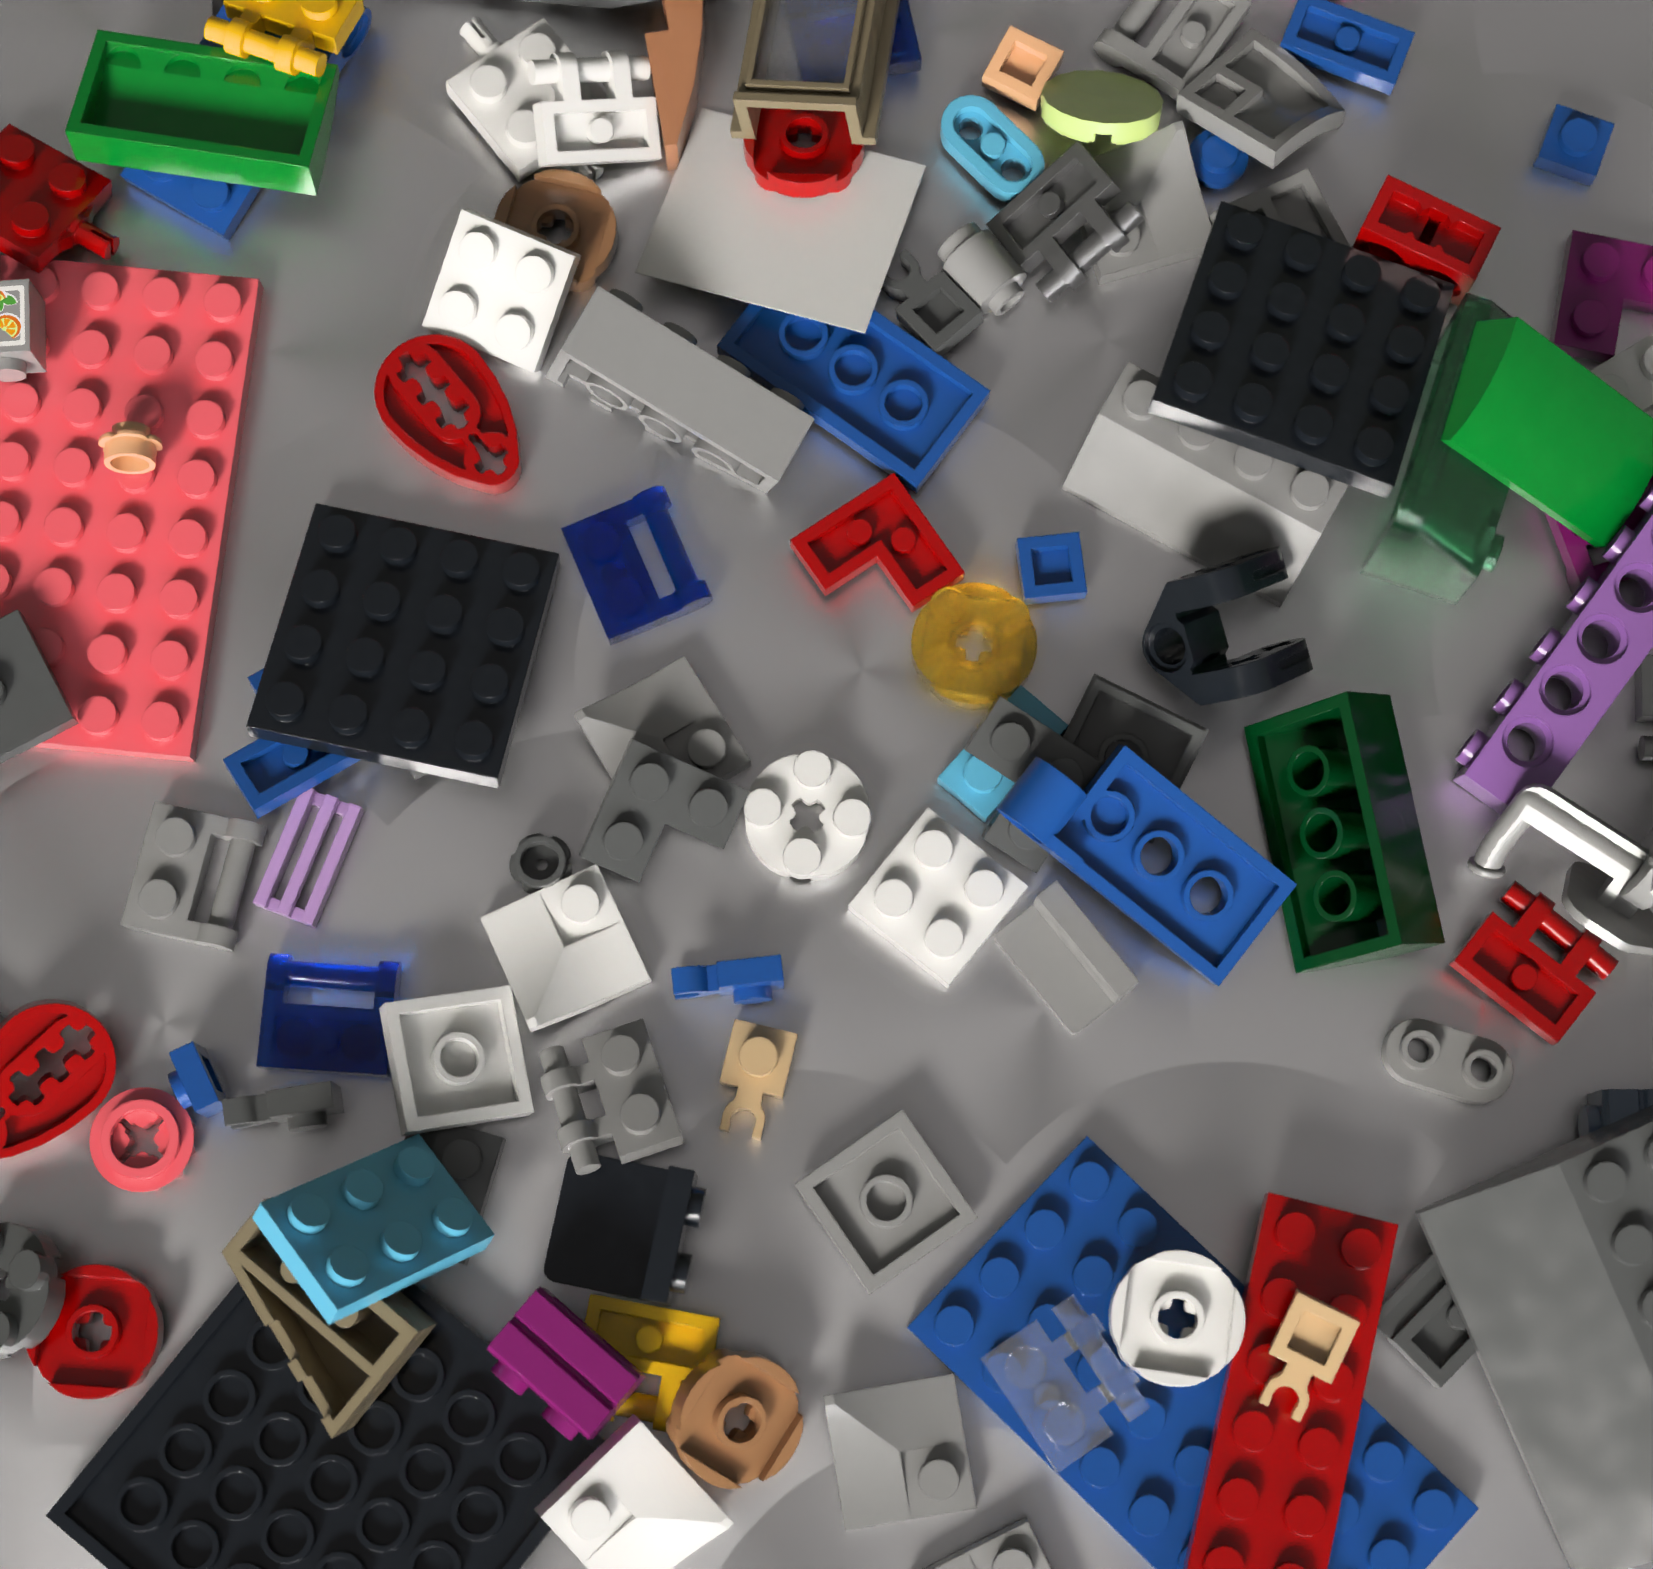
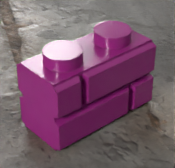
[486,1286,646,1441]

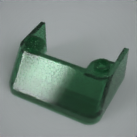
[1361,292,1512,605]

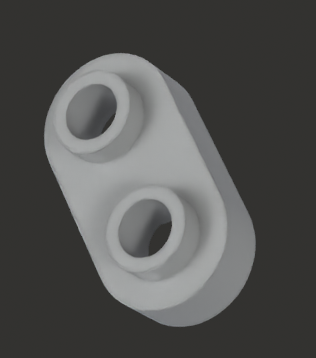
[1381,1018,1513,1105]

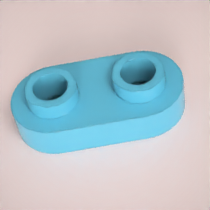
[940,95,1045,203]

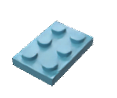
[252,1134,495,1325]

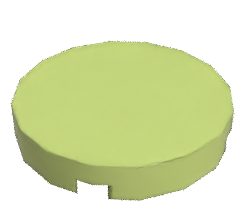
[1040,70,1163,145]

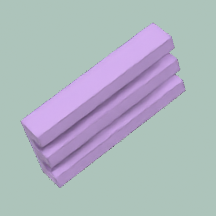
[253,788,364,928]

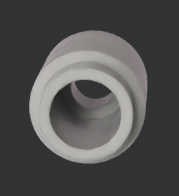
[938,222,1027,316]

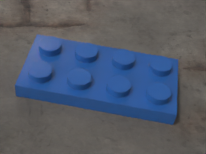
[717,303,990,494]

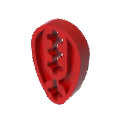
[374,334,522,495]
[0,999,116,1159]

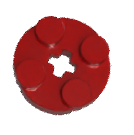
[743,108,865,198]
[26,1264,164,1399]

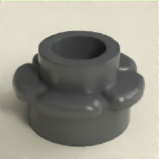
[509,833,573,894]

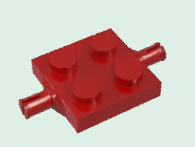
[0,123,120,273]

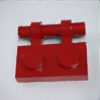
[1449,880,1619,1046]

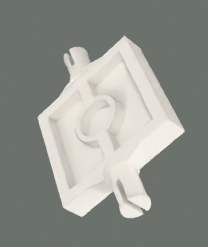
[446,17,607,182]

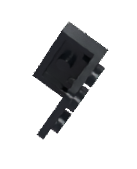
[544,1155,707,1306]

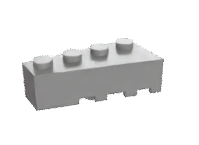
[545,286,815,493]

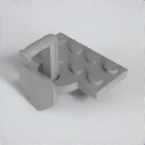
[1467,783,1653,956]

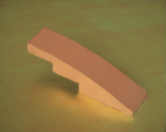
[645,0,705,171]

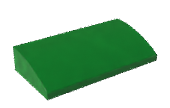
[65,30,340,196]
[1441,317,1653,547]

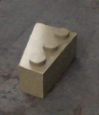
[221,1198,437,1438]

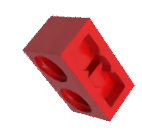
[1352,175,1501,307]

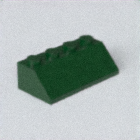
[1244,691,1445,973]

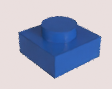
[1533,104,1615,187]
[1015,532,1087,605]
[168,1041,228,1118]

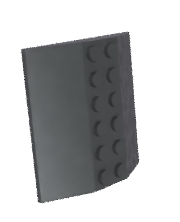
[1415,1105,1653,1569]

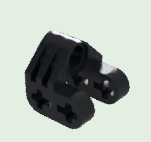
[1142,546,1313,706]

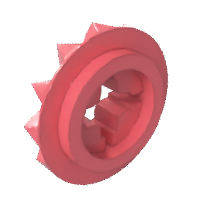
[89,1087,196,1192]

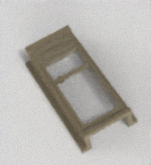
[730,0,900,145]

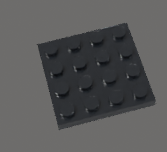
[1147,200,1455,499]
[246,503,560,789]

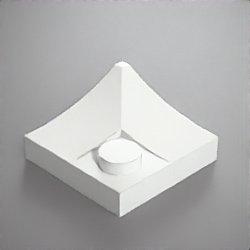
[480,864,652,1032]
[534,1414,733,1569]

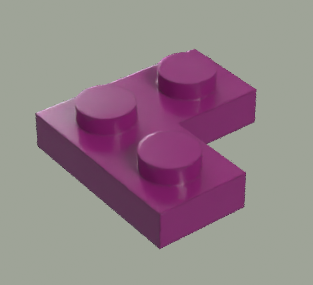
[1550,230,1653,363]

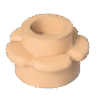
[98,421,163,474]

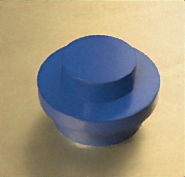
[1190,130,1249,189]

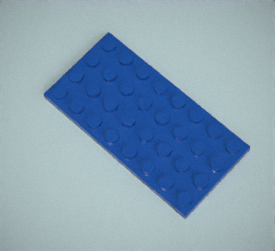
[906,1136,1479,1569]

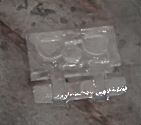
[980,1294,1150,1473]

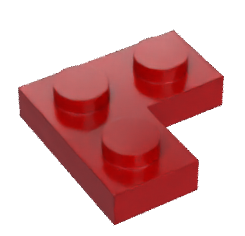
[790,473,965,613]

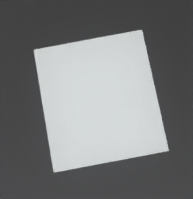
[635,108,926,334]

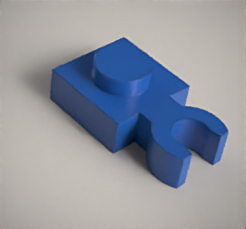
[671,954,784,1004]

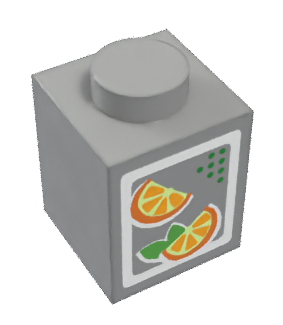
[0,279,47,382]

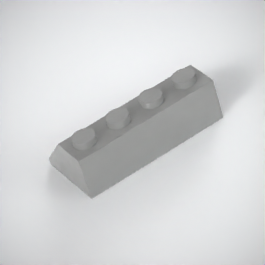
[1062,361,1349,607]

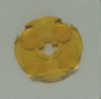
[911,582,1037,710]

